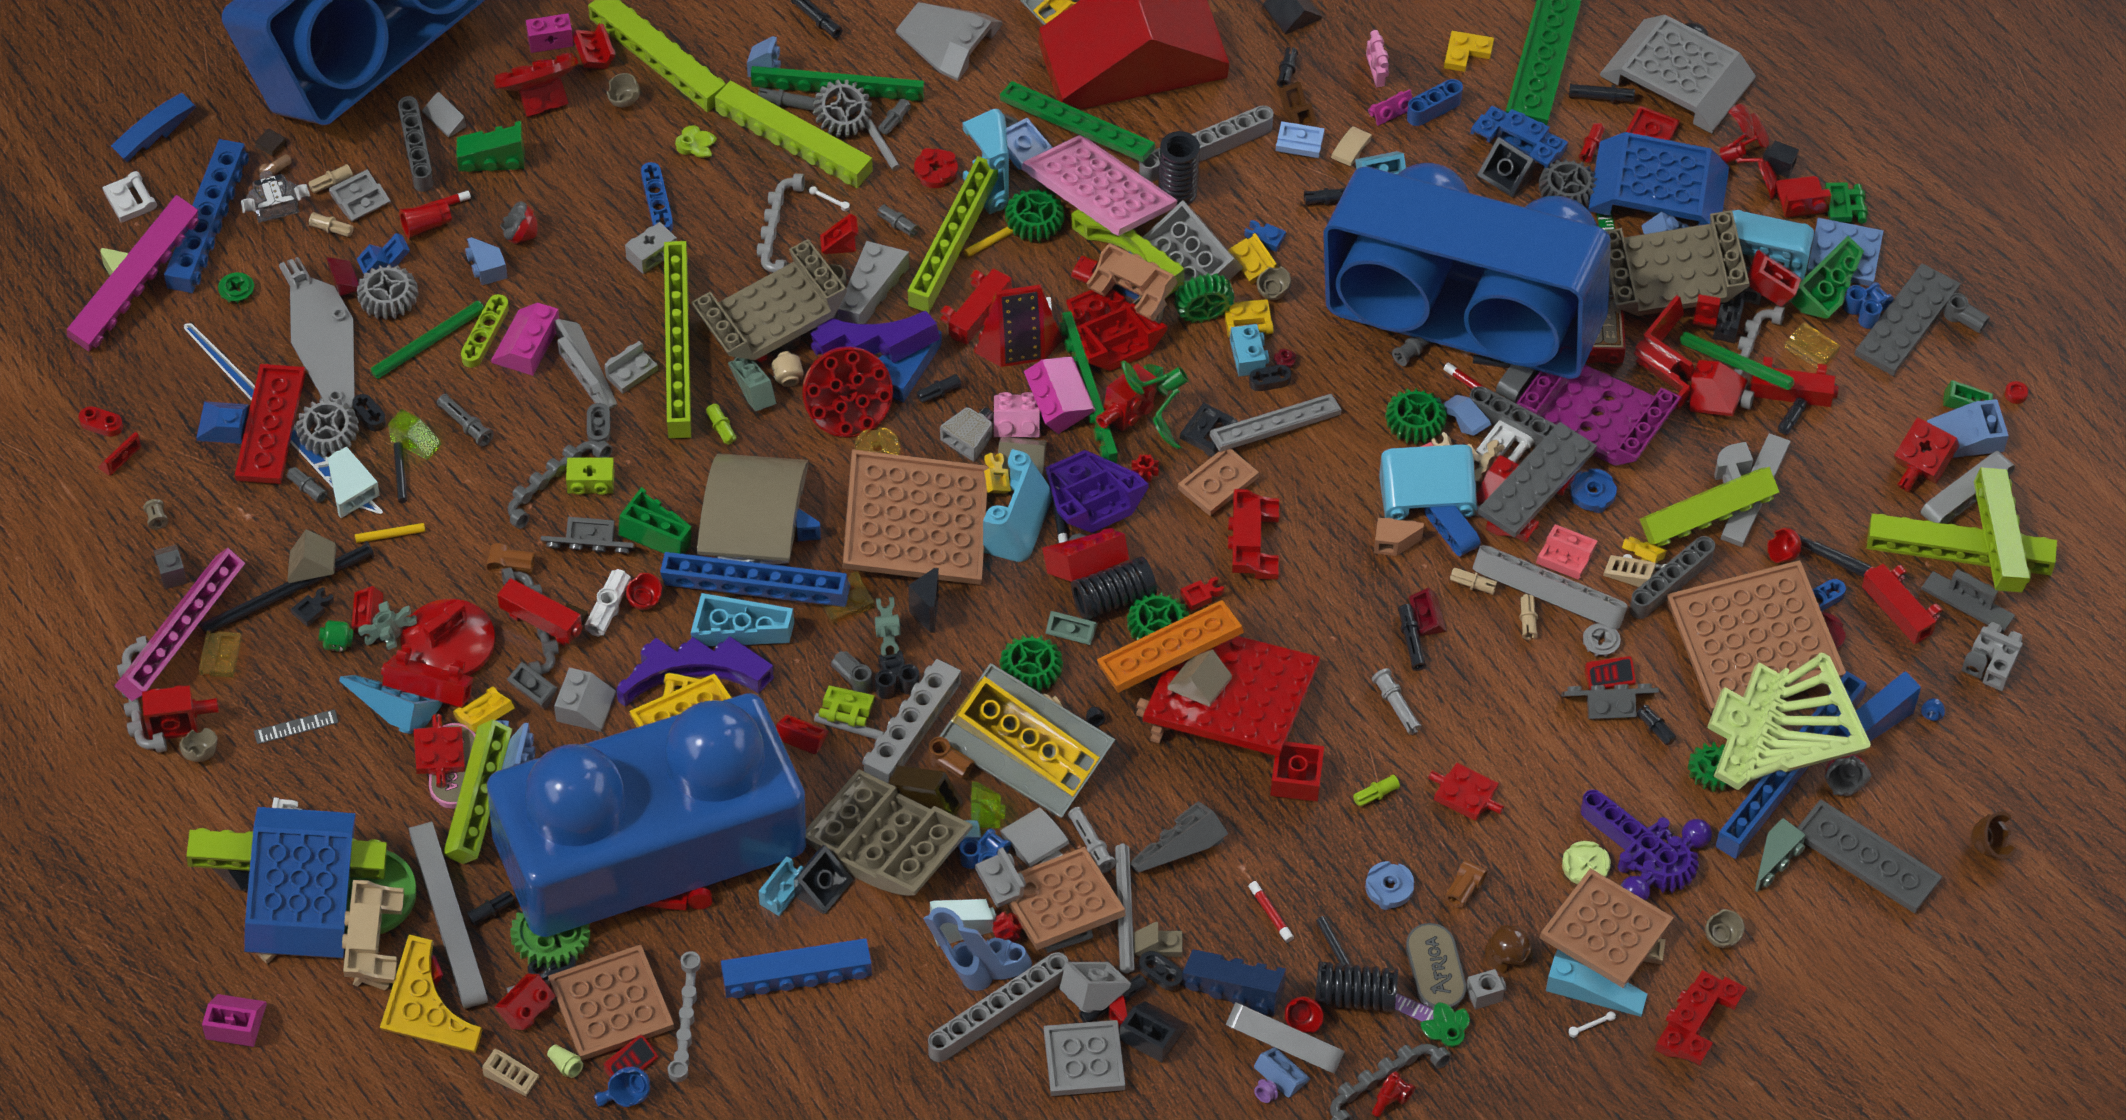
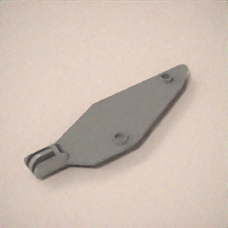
[279,257,354,426]

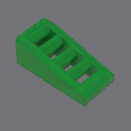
[1943,380,1993,409]

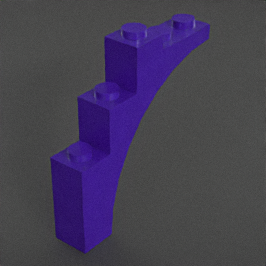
[810,311,940,363]
[617,636,774,706]

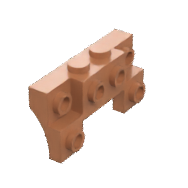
[1086,243,1178,321]

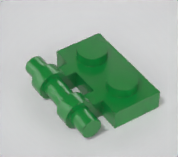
[1825,182,1868,224]

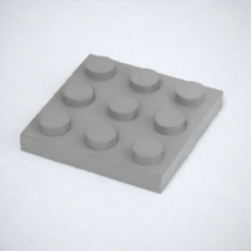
[1044,1020,1125,1096]

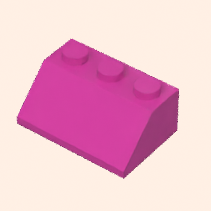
[491,303,559,376]
[1024,357,1096,434]

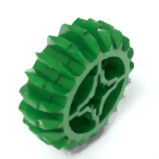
[1005,188,1064,243]
[1174,273,1235,323]
[1385,387,1447,445]
[1127,592,1189,641]
[999,634,1063,693]

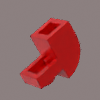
[1693,294,1721,328]

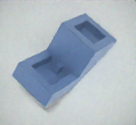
[1443,395,1491,435]

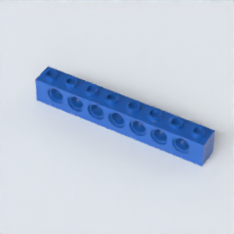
[164,139,249,293]
[660,552,850,607]

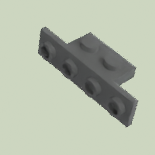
[541,517,636,554]
[1921,569,2015,633]
[1561,683,1659,719]

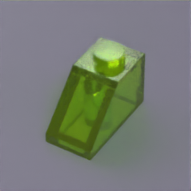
[388,409,441,460]
[971,782,1005,828]

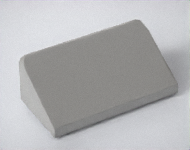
[422,92,466,138]

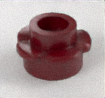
[1274,349,1296,368]

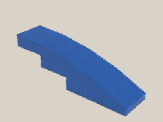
[111,92,196,162]

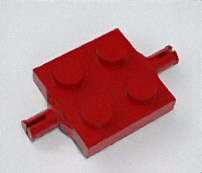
[414,714,465,788]
[1428,763,1504,821]

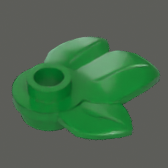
[1420,1002,1470,1048]

